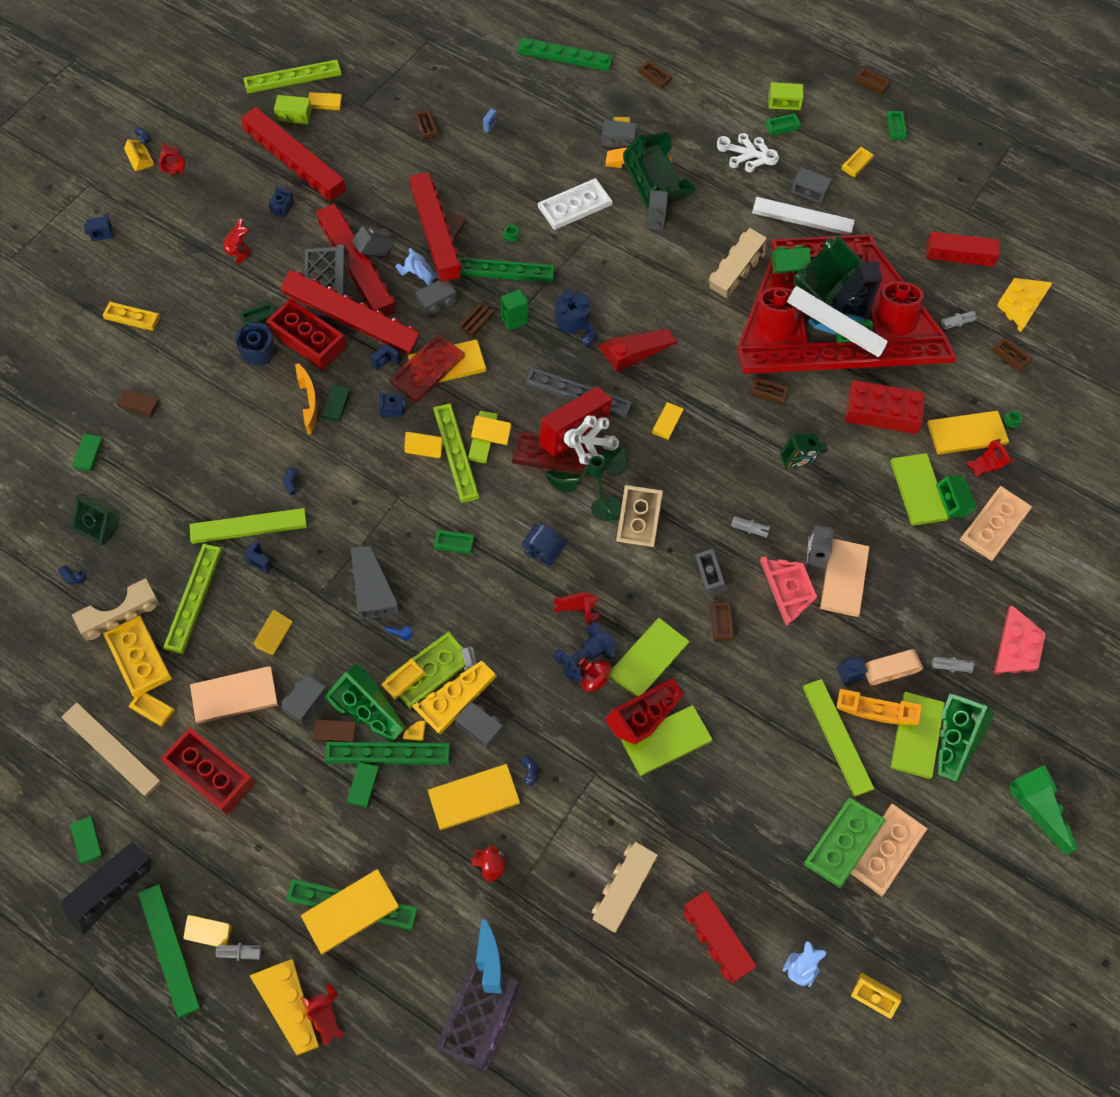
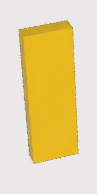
[103,302,160,331]

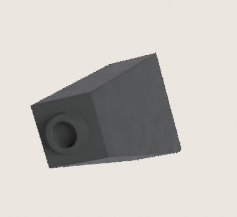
[351,545,399,620]

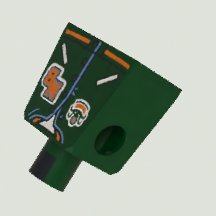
[780,434,827,469]

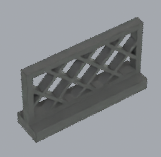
[304,244,349,317]

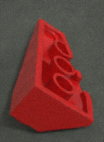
[598,329,677,372]
[605,678,684,745]

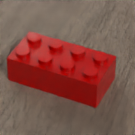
[266,298,346,371]
[845,380,925,434]
[539,386,612,457]
[160,727,255,816]

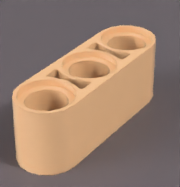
[865,649,923,685]

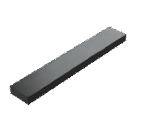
[525,367,632,419]

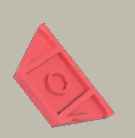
[760,557,817,626]
[994,606,1046,675]

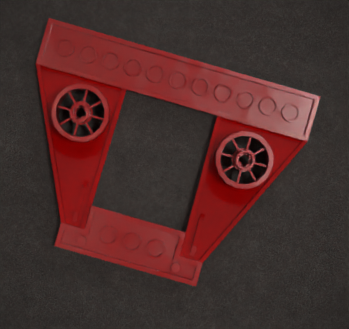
[737,235,956,374]

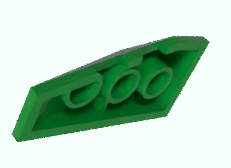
[324,663,405,742]
[938,694,994,783]
[1009,765,1077,856]

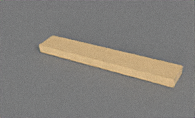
[61,703,162,797]

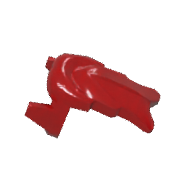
[158,143,185,175]
[223,219,250,264]
[966,439,1016,477]
[553,592,600,624]
[301,983,344,1045]

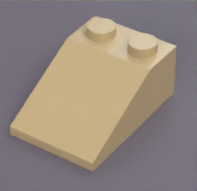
[616,485,663,547]

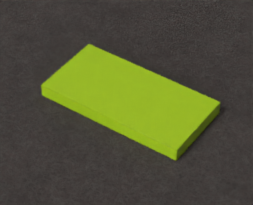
[890,453,949,526]
[610,618,689,697]
[385,631,466,710]
[890,692,945,779]
[621,705,713,777]

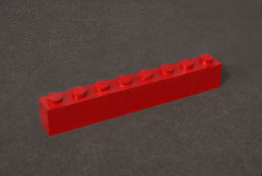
[241,107,346,202]
[409,172,462,282]
[316,204,396,317]
[280,270,420,355]

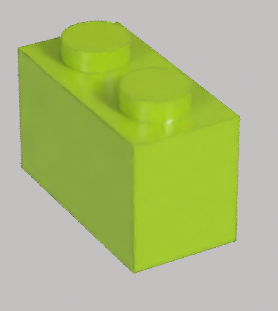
[768,82,803,110]
[274,95,312,124]

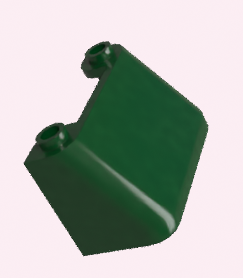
[623,132,696,208]
[793,235,863,306]

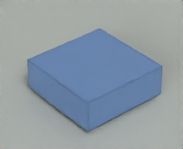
[483,109,497,133]

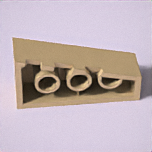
[709,228,767,298]
[591,842,659,933]

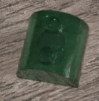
[70,494,120,545]

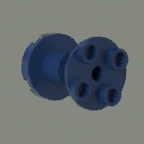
[553,622,618,683]

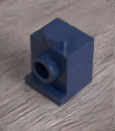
[268,186,294,217]
[84,214,113,241]
[379,392,406,417]
[836,657,868,685]

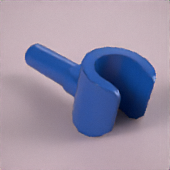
[385,626,413,641]

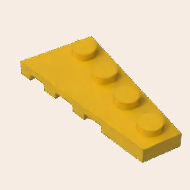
[412,661,497,735]
[249,959,319,1056]

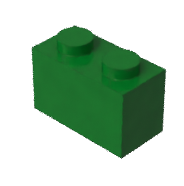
[771,245,811,274]
[501,289,529,331]
[936,475,977,518]

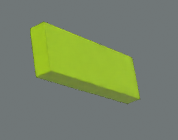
[468,411,498,464]

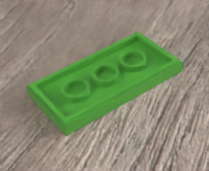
[804,797,886,888]

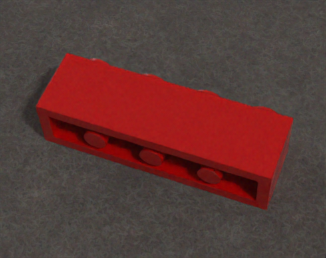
[926,232,999,266]
[683,891,757,984]

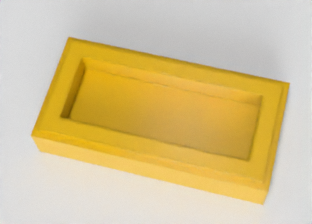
[309,92,342,110]
[841,147,874,178]
[652,402,684,440]
[381,658,425,700]
[129,693,175,728]

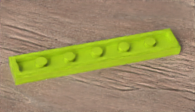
[243,59,342,94]
[433,403,479,503]
[190,508,307,544]
[163,544,223,655]
[803,679,874,798]

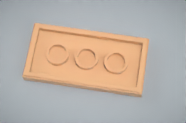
[960,486,1032,561]
[820,539,869,617]
[190,666,278,724]
[851,803,928,896]

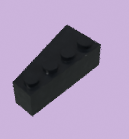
[831,261,882,320]
[61,841,151,935]

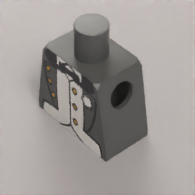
[806,525,833,569]

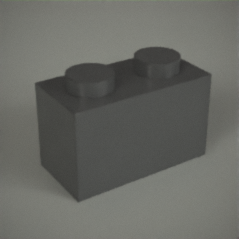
[601,119,637,148]
[791,167,832,204]
[646,191,668,230]
[352,226,395,257]
[415,280,457,317]
[695,548,729,596]
[281,674,328,726]
[455,702,503,750]

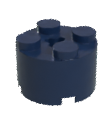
[554,290,590,333]
[235,323,275,365]
[522,523,567,567]

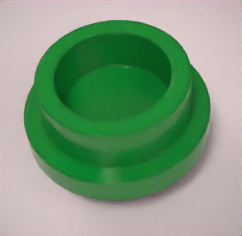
[503,225,520,241]
[1003,411,1022,428]

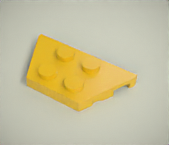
[997,278,1052,332]

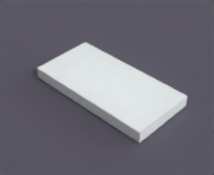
[538,178,613,230]

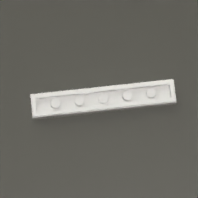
[752,197,855,236]
[787,286,888,357]

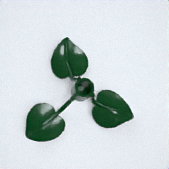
[545,447,627,522]

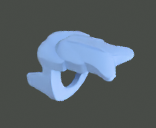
[395,248,438,286]
[783,941,826,987]

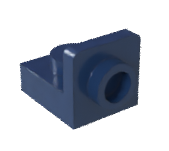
[370,344,400,370]
[245,541,272,574]

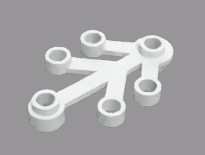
[717,133,779,172]
[564,415,619,465]

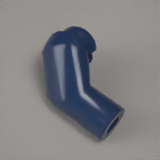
[134,127,151,145]
[581,323,597,347]
[283,468,299,495]
[58,565,86,585]
[520,755,540,786]

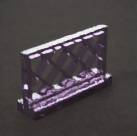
[435,963,522,1072]

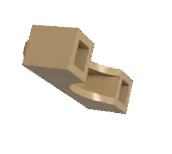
[72,578,160,641]

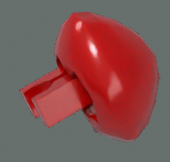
[578,658,611,692]
[471,845,507,882]

